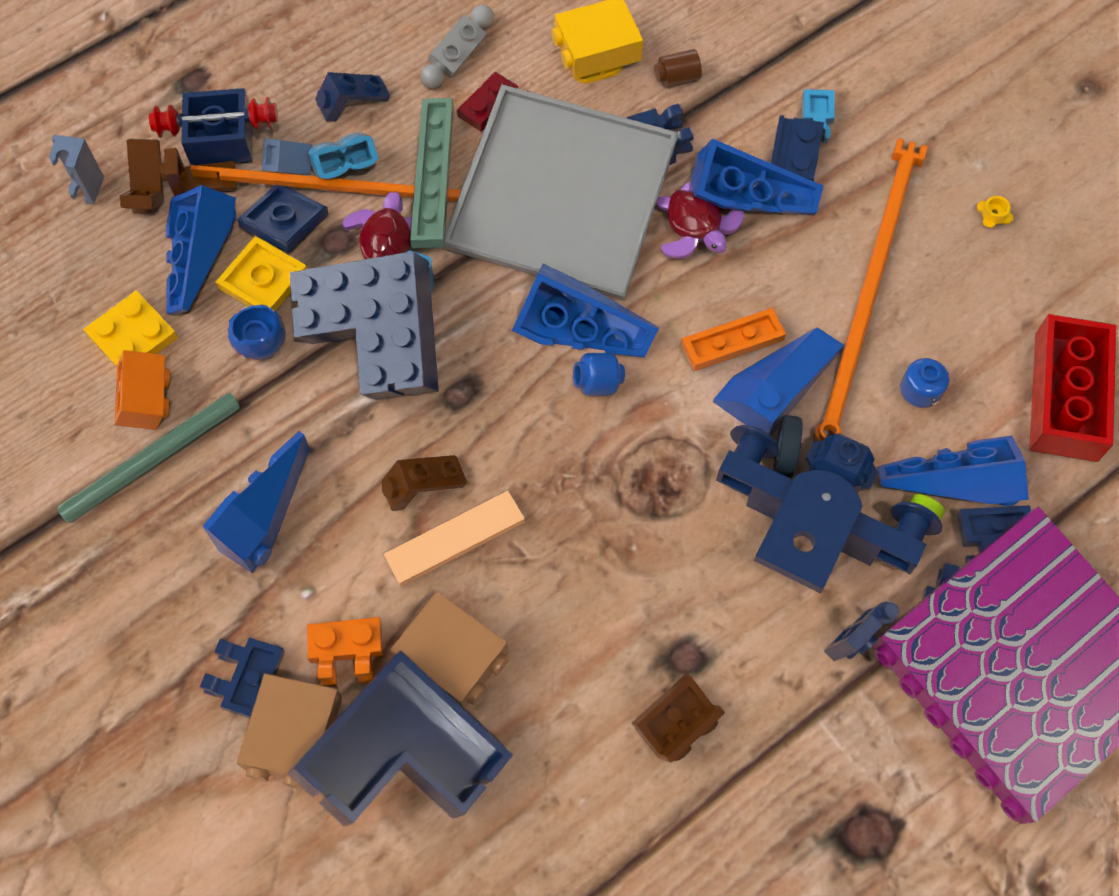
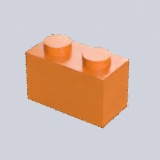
[114,350,170,430]

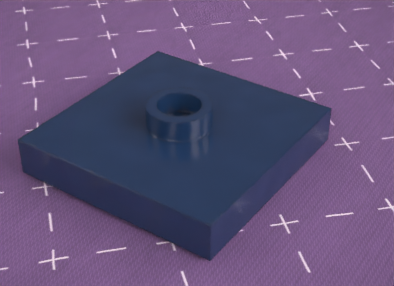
[237,185,328,253]

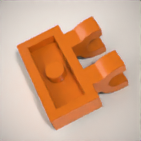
[307,617,383,687]

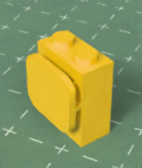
[551,0,643,83]

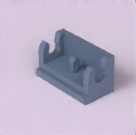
[49,135,104,205]

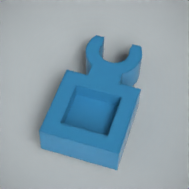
[802,89,835,143]

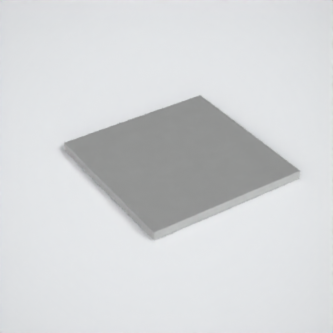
[442,84,679,301]

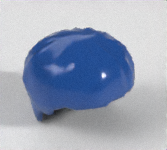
[228,305,286,360]

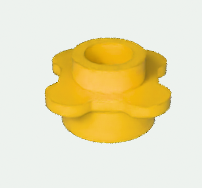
[976,196,1013,228]

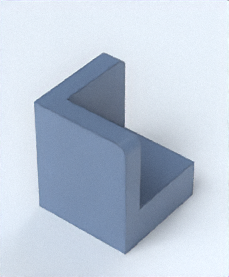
[262,138,312,175]

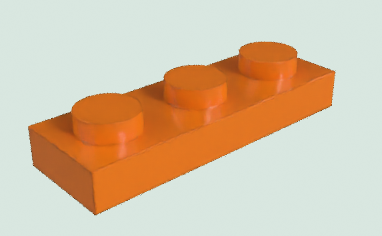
[681,307,786,371]

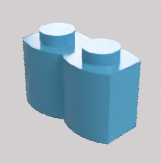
[308,133,379,179]

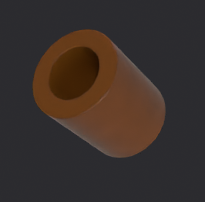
[654,49,702,87]

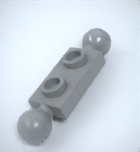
[420,5,494,89]

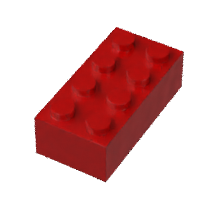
[1029,314,1116,462]

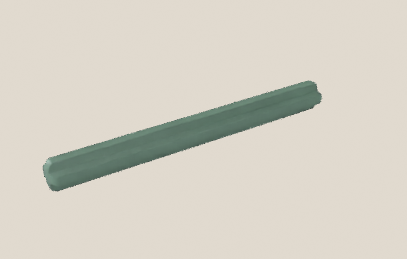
[57,393,240,523]

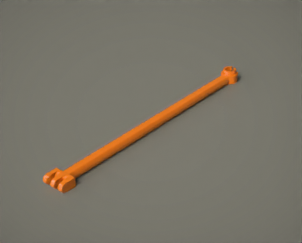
[813,138,928,442]

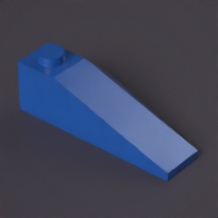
[690,138,824,215]
[166,185,236,316]
[512,263,659,357]
[713,327,844,436]
[202,431,310,573]
[877,435,1029,506]

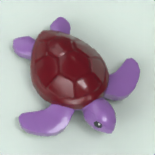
[656,182,744,259]
[343,192,412,260]

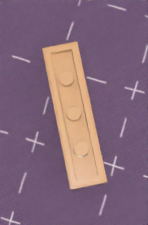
[384,491,525,587]

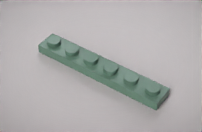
[411,98,454,248]

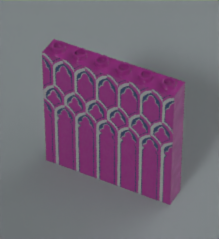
[873,506,1119,824]

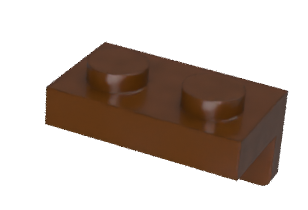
[631,674,725,763]

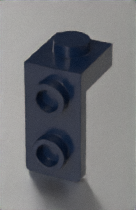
[315,72,391,121]

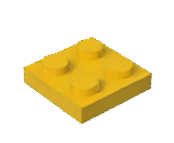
[215,236,307,311]
[83,290,179,368]

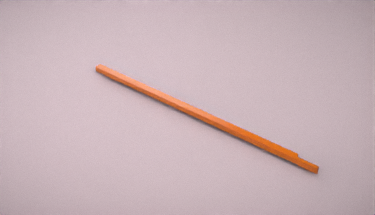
[190,165,462,202]

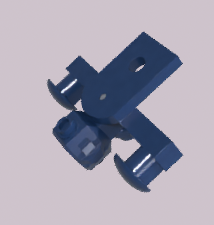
[716,425,943,594]

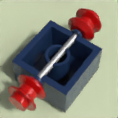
[149,88,278,165]

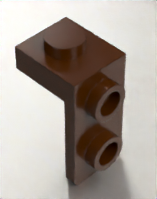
[120,138,164,214]
[160,148,237,197]
[381,455,467,511]

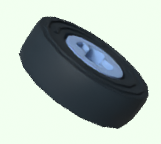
[774,415,803,478]

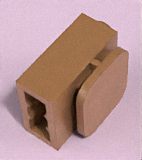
[390,592,509,710]
[237,674,343,790]

